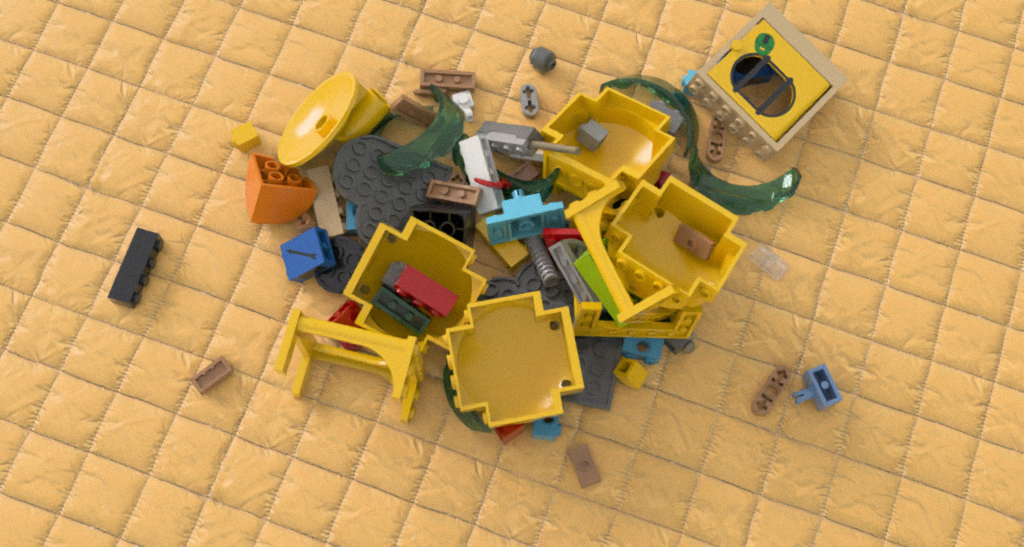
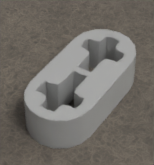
[520,84,539,119]

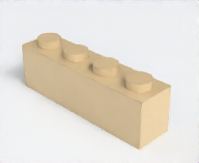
[306,165,347,239]

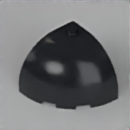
[410,202,476,248]

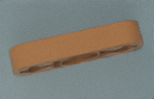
[706,114,728,164]
[751,366,791,417]

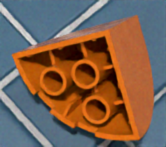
[245,153,317,224]

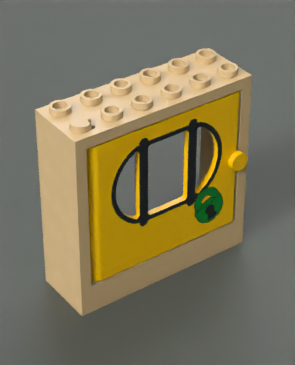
[686,2,849,163]

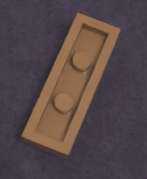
[420,69,476,92]
[390,94,445,134]
[425,179,484,208]

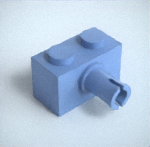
[792,364,843,412]

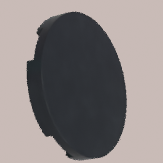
[315,236,365,294]

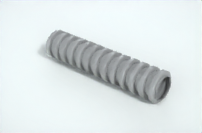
[523,235,560,287]

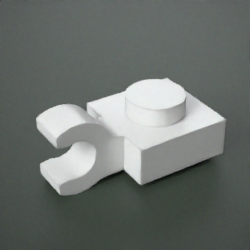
[452,90,475,123]

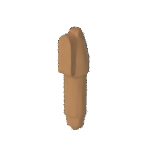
[413,88,448,97]

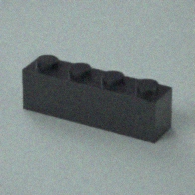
[107,227,164,309]

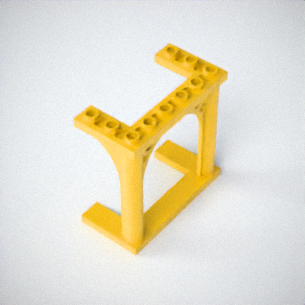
[564,179,681,323]
[568,220,703,339]
[274,308,426,424]

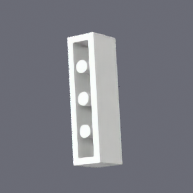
[459,135,505,215]

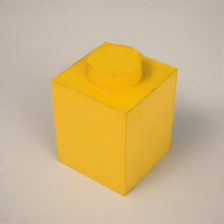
[230,121,261,153]
[613,357,649,390]

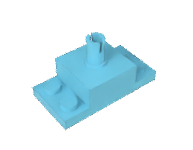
[485,189,565,246]

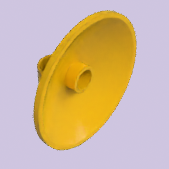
[278,72,391,167]

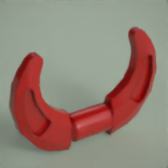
[474,177,512,189]

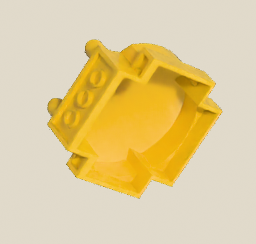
[541,87,676,209]
[604,175,747,309]
[343,216,489,354]
[443,291,584,429]

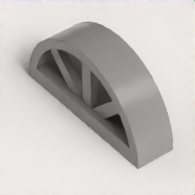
[548,239,604,309]

